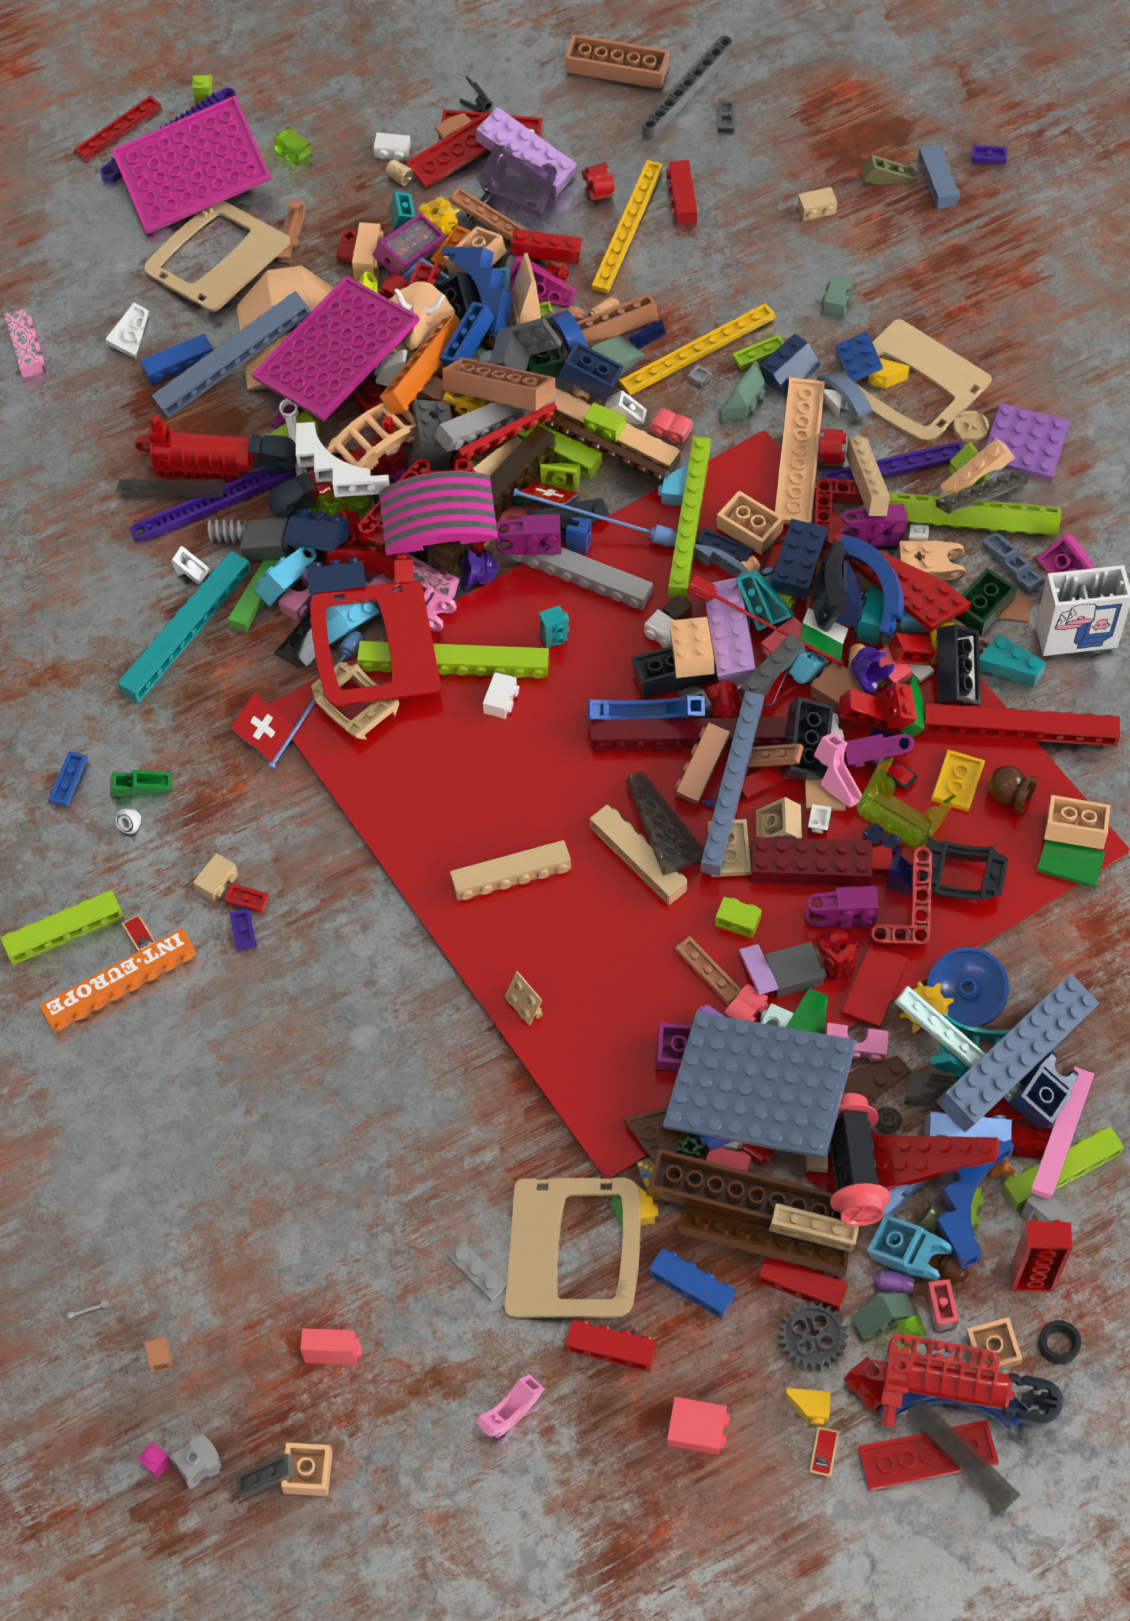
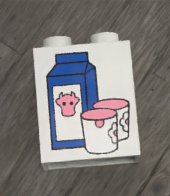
[1035,565,1130,656]

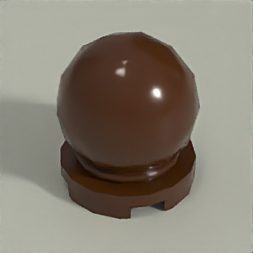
[988,766,1039,813]

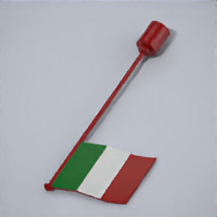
[687,575,849,667]

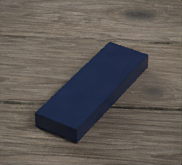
[696,528,754,562]

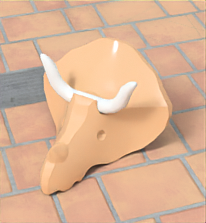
[389,282,455,350]

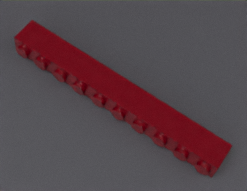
[591,717,785,751]

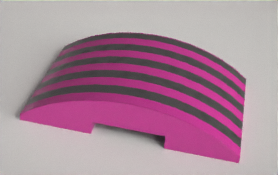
[379,471,498,555]

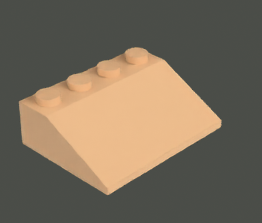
[512,253,541,325]

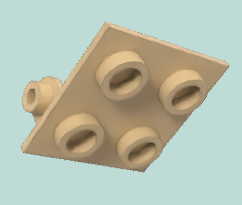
[505,971,543,1025]

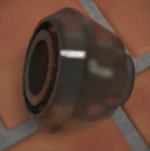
[875,1107,902,1134]

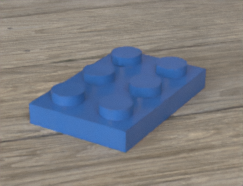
[835,331,883,382]

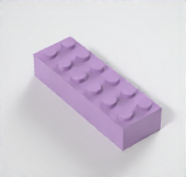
[476,107,578,198]
[705,577,756,686]

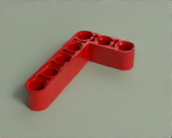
[814,478,864,560]
[870,846,932,946]

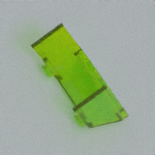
[857,756,957,849]

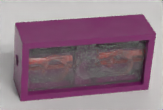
[372,213,446,276]

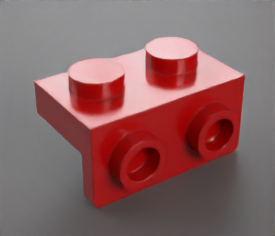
[408,260,441,286]
[706,680,741,718]
[823,943,857,981]
[1011,1123,1053,1159]

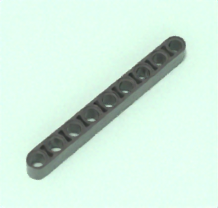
[642,36,732,140]

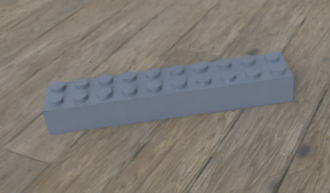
[936,974,1100,1132]

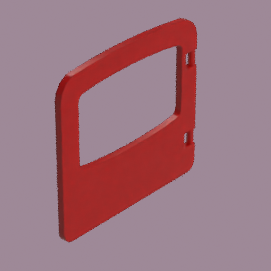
[310,580,441,706]

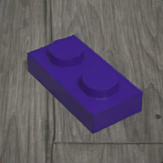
[972,145,1007,164]
[229,908,257,951]

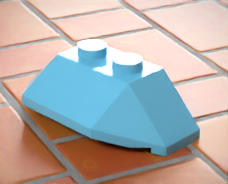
[326,595,382,644]

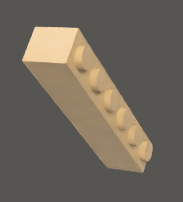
[846,436,890,516]
[590,805,687,905]
[450,840,571,901]

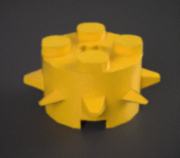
[419,196,460,236]
[899,981,954,1034]

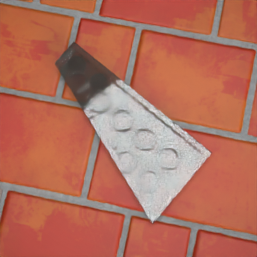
[626,771,704,876]

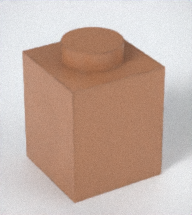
[145,1336,173,1373]

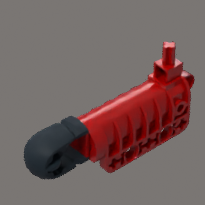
[135,414,297,483]
[268,416,413,519]
[863,1334,1063,1427]

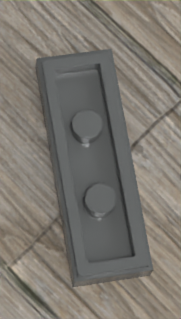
[237,1453,294,1498]

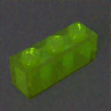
[315,491,374,515]

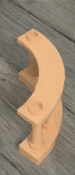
[326,403,417,471]

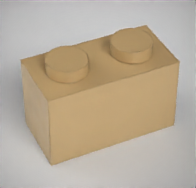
[797,187,837,221]
[193,853,238,903]

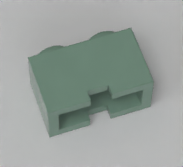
[821,275,853,317]

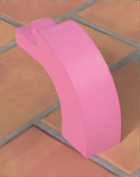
[475,1374,545,1438]

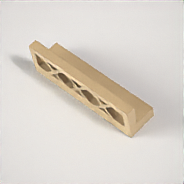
[768,1203,859,1252]

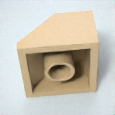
[756,797,802,838]

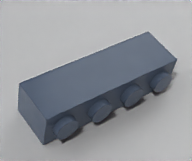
[918,144,960,209]

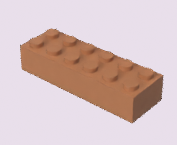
[565,34,670,89]
[442,357,555,411]

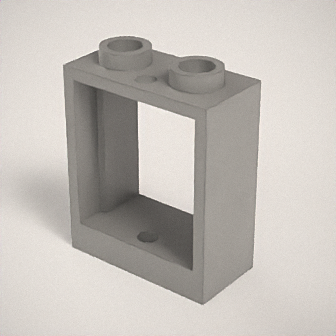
[1021,1194,1080,1242]

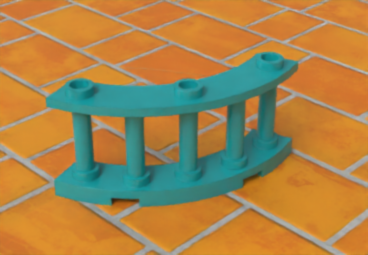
[931,1015,1033,1080]

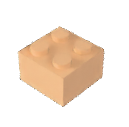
[966,1317,1022,1370]
[281,1443,333,1496]

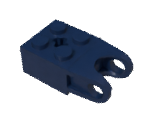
[1008,1051,1079,1130]

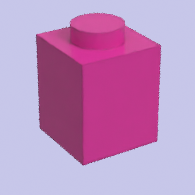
[137,1442,172,1479]

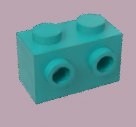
[389,192,415,231]
[539,605,570,648]

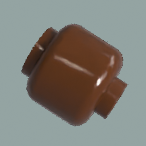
[936,1253,970,1285]

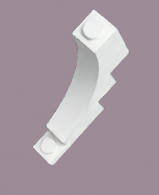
[296,422,390,497]

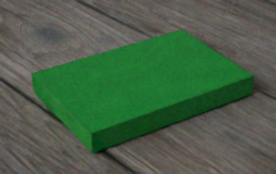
[1037,840,1105,889]

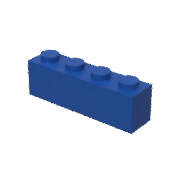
[440,302,494,367]
[140,333,213,386]
[649,1248,736,1319]

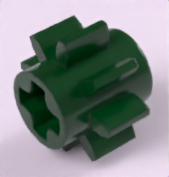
[676,1135,702,1159]

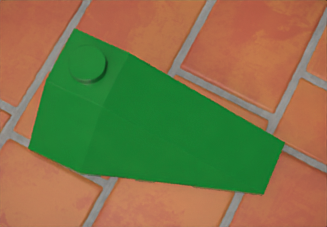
[786,988,828,1034]

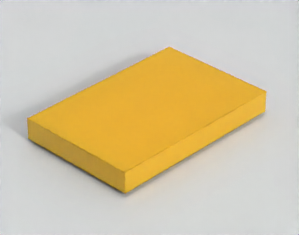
[931,750,985,812]

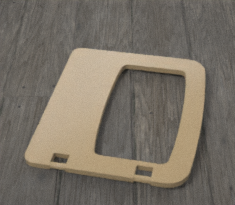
[144,201,291,312]
[841,319,992,442]
[505,1178,641,1318]

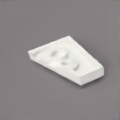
[105,303,149,359]

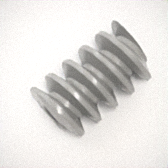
[208,519,247,543]

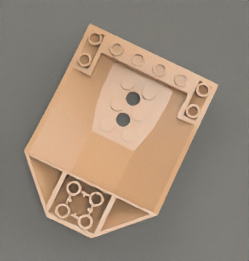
[237,266,335,391]

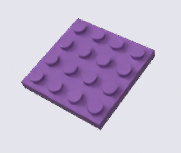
[986,403,1070,481]

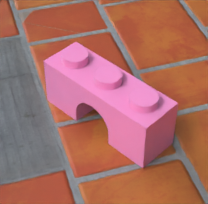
[278,565,321,621]
[824,1023,889,1062]

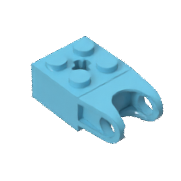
[254,547,317,607]
[867,1214,953,1280]

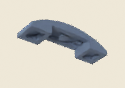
[817,372,872,416]
[694,544,749,578]

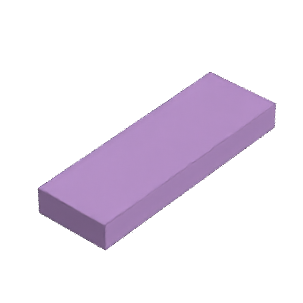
[739,944,778,995]

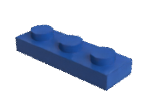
[48,751,88,808]

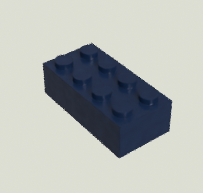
[771,519,828,600]

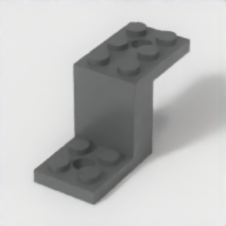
[486,317,562,371]
[406,399,454,471]

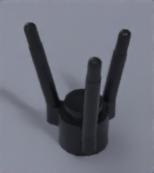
[460,76,493,112]

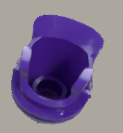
[460,549,498,590]
[850,647,895,693]

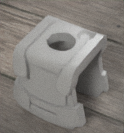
[170,1434,222,1489]

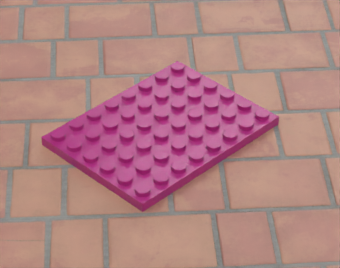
[111,96,272,234]
[251,275,420,421]

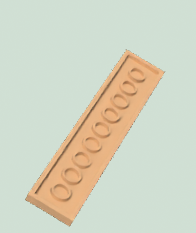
[775,377,825,525]

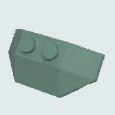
[719,361,766,422]

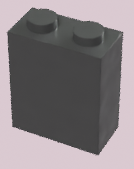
[240,517,291,561]
[765,942,826,998]

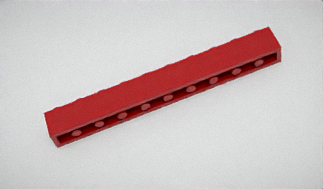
[923,703,1120,746]

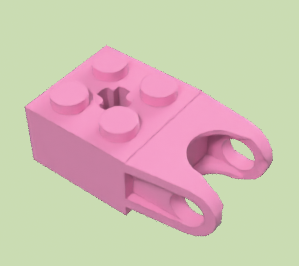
[392,579,456,632]

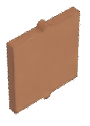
[998,594,1032,622]

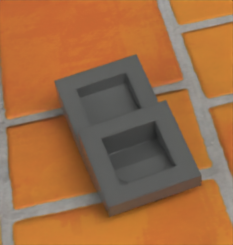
[718,100,735,129]

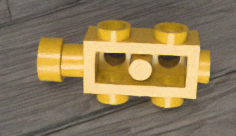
[442,390,492,415]

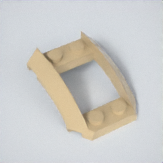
[311,662,399,740]

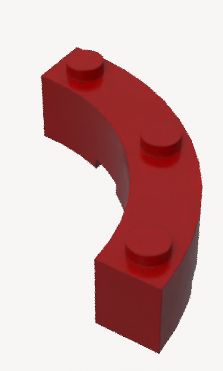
[323,544,413,583]

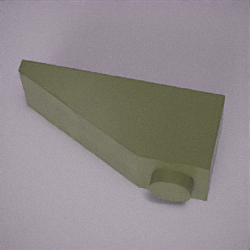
[861,155,917,185]

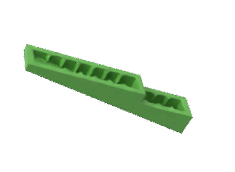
[228,547,292,633]

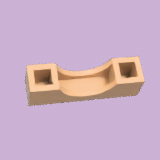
[940,439,1015,499]

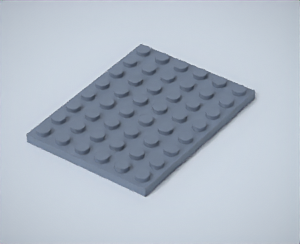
[663,1012,856,1159]

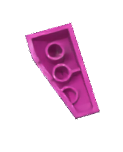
[510,256,578,307]
[1037,534,1095,573]

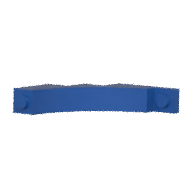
[442,247,513,338]

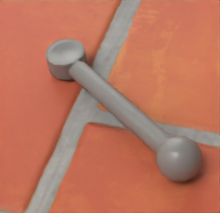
[65,1299,110,1320]

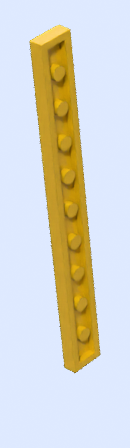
[592,160,663,294]
[619,303,776,396]

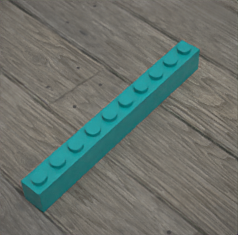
[117,551,251,703]

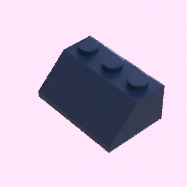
[760,334,821,397]
[558,341,624,402]
[282,509,350,552]
[307,557,366,594]
[834,561,864,627]

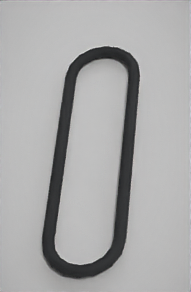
[758,539,784,576]

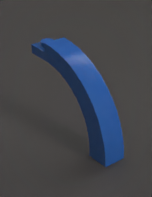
[840,535,904,637]
[586,696,705,720]

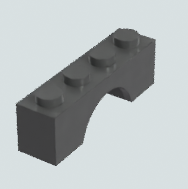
[740,633,805,698]

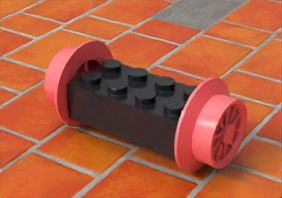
[830,1093,890,1226]

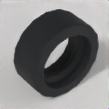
[1038,1320,1081,1364]

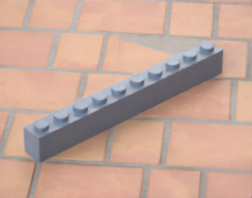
[152,291,311,418]
[701,691,764,876]

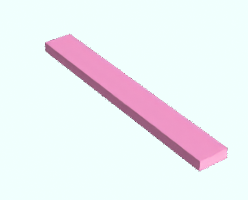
[1030,1067,1094,1200]

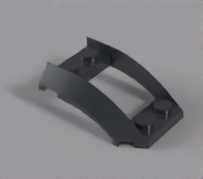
[811,541,849,632]
[919,836,1008,900]

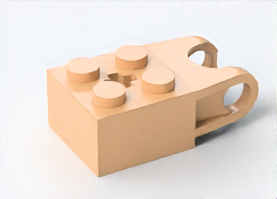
[898,541,966,581]

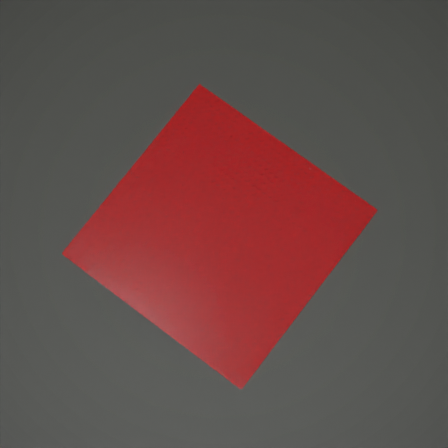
[269,431,1129,1179]

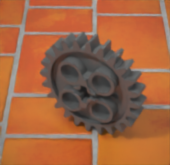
[777,1301,848,1372]

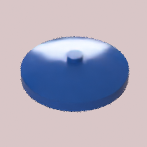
[927,947,1010,1027]

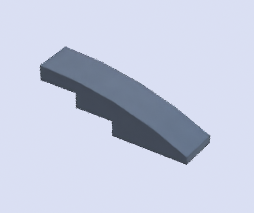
[981,532,1044,593]

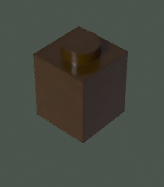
[663,594,692,620]

